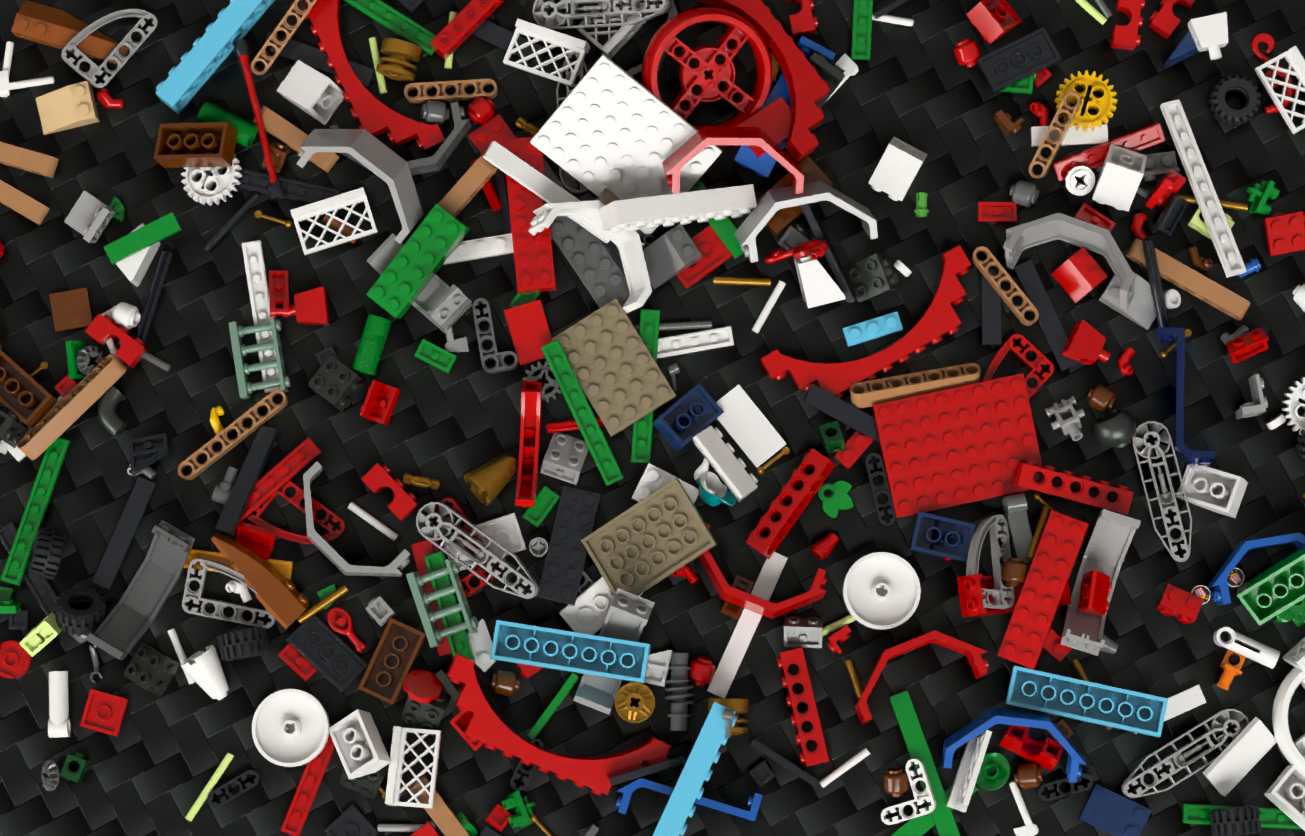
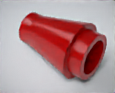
[811,532,839,561]

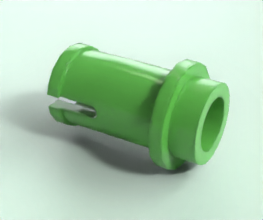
[914,192,929,217]

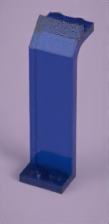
[1156,327,1215,470]

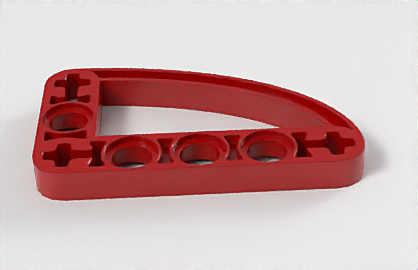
[982,334,1054,398]
[247,480,346,544]
[430,498,500,599]

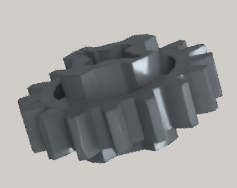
[523,361,562,403]

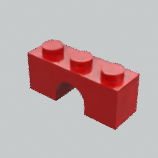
[784,0,818,38]
[1111,0,1145,51]
[1149,0,1195,39]
[85,313,147,368]
[361,463,418,521]
[999,725,1064,771]

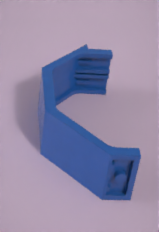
[1207,533,1305,606]
[942,707,1087,783]

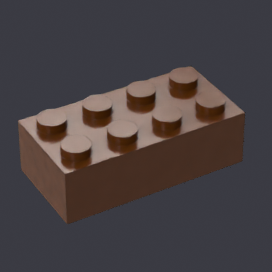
[154,122,238,168]
[751,156,833,237]
[0,349,58,428]
[358,618,427,705]

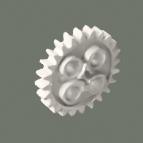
[181,154,242,206]
[1282,377,1305,435]

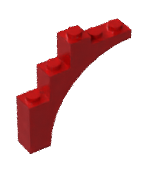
[515,381,542,507]

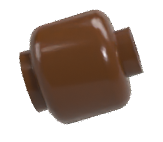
[1087,385,1118,413]
[1001,558,1028,586]
[491,670,520,696]
[1014,762,1044,789]
[883,767,909,797]

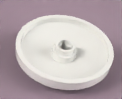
[843,552,921,630]
[252,689,330,767]

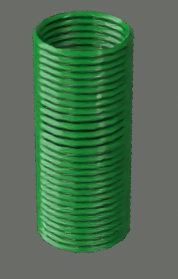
[197,101,258,148]
[352,314,392,376]

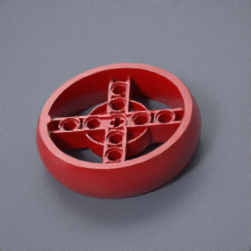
[641,7,773,131]

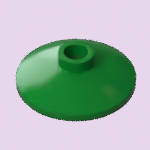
[976,753,1010,791]

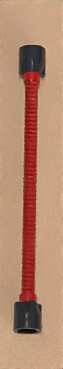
[233,39,286,200]

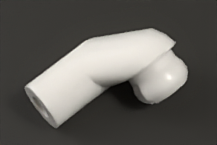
[225,580,252,603]

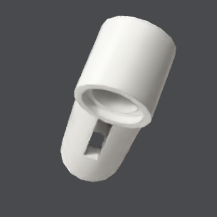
[1213,627,1280,669]
[48,671,71,738]

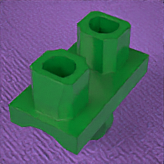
[1246,180,1280,215]
[501,790,536,828]

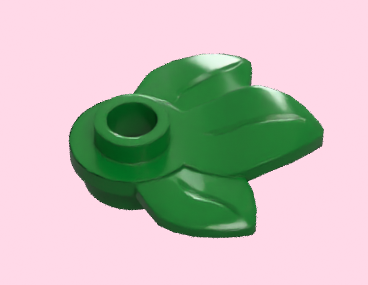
[818,481,853,518]
[1276,599,1305,627]

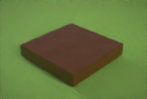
[49,287,93,332]

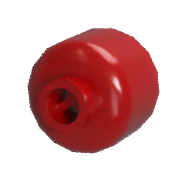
[953,38,981,68]
[466,97,495,125]
[688,657,715,686]

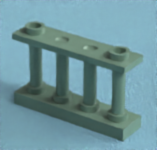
[228,315,290,399]
[406,559,478,648]

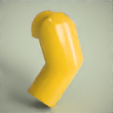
[210,406,224,435]

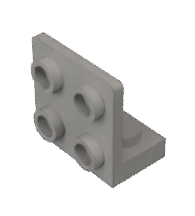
[64,191,116,243]
[1235,373,1268,419]
[540,432,589,485]

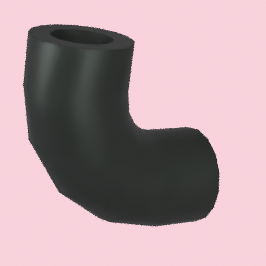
[97,385,127,437]

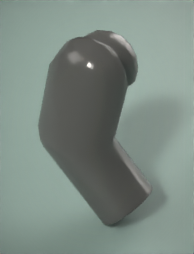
[127,464,157,479]

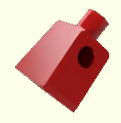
[289,287,330,325]
[1061,319,1111,365]

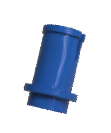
[1238,258,1261,279]

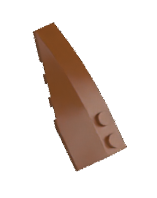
[11,0,129,67]
[211,532,310,629]

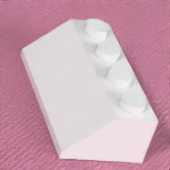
[693,426,758,502]

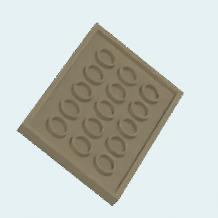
[552,299,677,437]
[581,478,717,596]

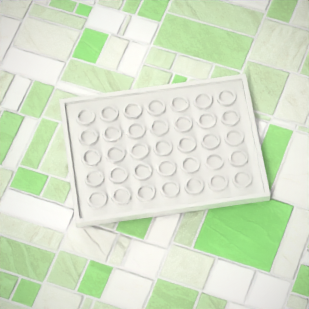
[530,54,722,235]

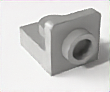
[365,596,396,627]

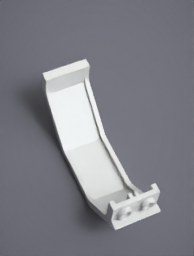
[528,200,652,313]

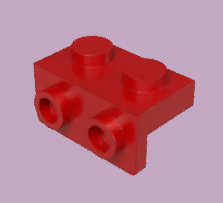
[1226,327,1269,364]
[360,380,401,426]
[235,521,277,561]
[1156,584,1204,624]

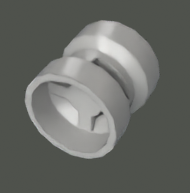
[529,537,549,558]

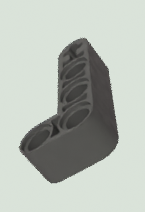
[472,298,519,373]
[1002,493,1033,570]

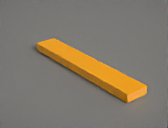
[184,549,293,580]

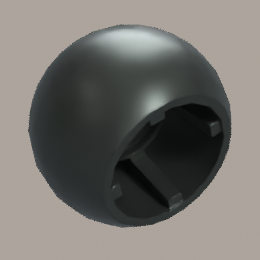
[1094,408,1136,449]

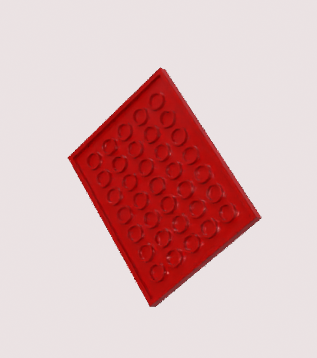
[872,373,1043,518]

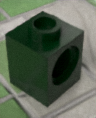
[819,421,845,454]
[60,752,90,783]

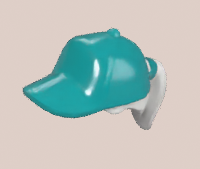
[694,457,736,507]

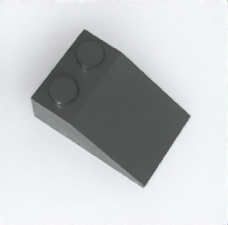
[643,224,702,289]

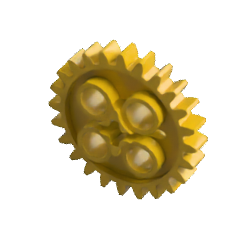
[1055,70,1117,132]

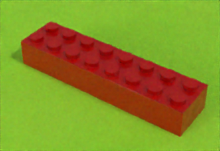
[503,137,556,294]
[997,510,1090,670]

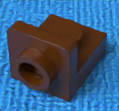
[993,110,1024,135]
[262,141,291,174]

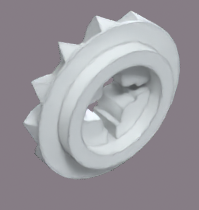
[1065,165,1095,196]

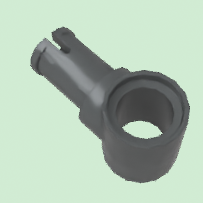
[212,466,239,505]

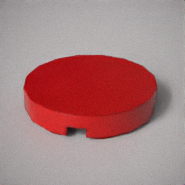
[0,640,32,679]
[403,670,442,703]

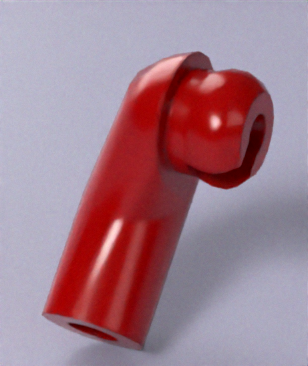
[97,88,124,108]
[1029,102,1049,126]
[1131,212,1147,240]
[1118,346,1135,375]
[671,565,699,584]

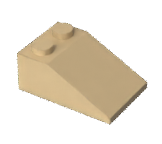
[36,81,100,135]

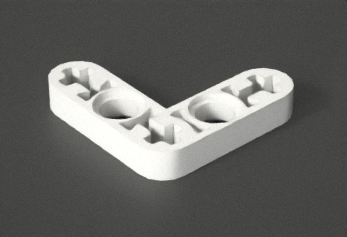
[881,758,936,825]

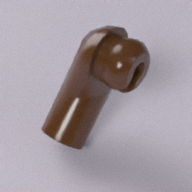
[1188,247,1213,270]

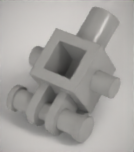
[1045,396,1085,441]

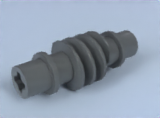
[665,653,694,731]

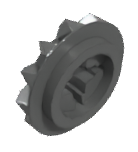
[77,346,105,375]
[41,760,60,791]

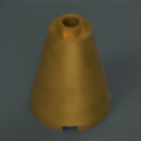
[464,455,518,506]

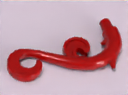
[1251,33,1296,114]
[764,239,828,263]

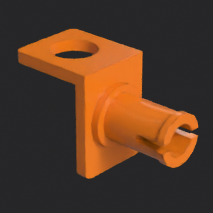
[1217,649,1246,691]

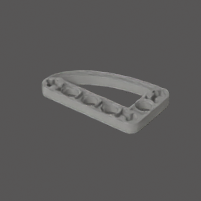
[61,9,158,88]
[966,515,1015,609]
[182,558,276,628]

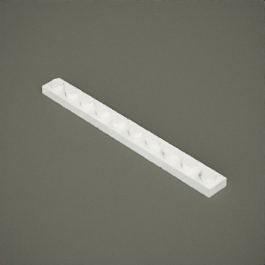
[1160,99,1246,278]

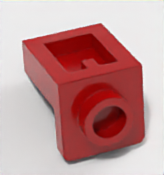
[826,625,851,654]

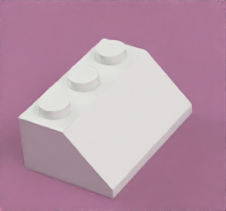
[329,709,391,779]

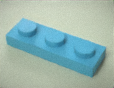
[842,312,903,347]

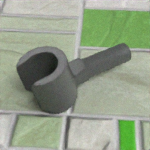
[668,363,680,391]
[722,708,734,737]

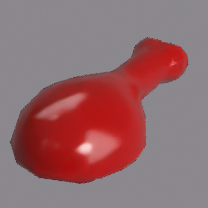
[327,607,367,653]

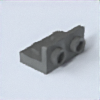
[1142,151,1180,181]
[778,222,817,253]
[784,616,823,648]

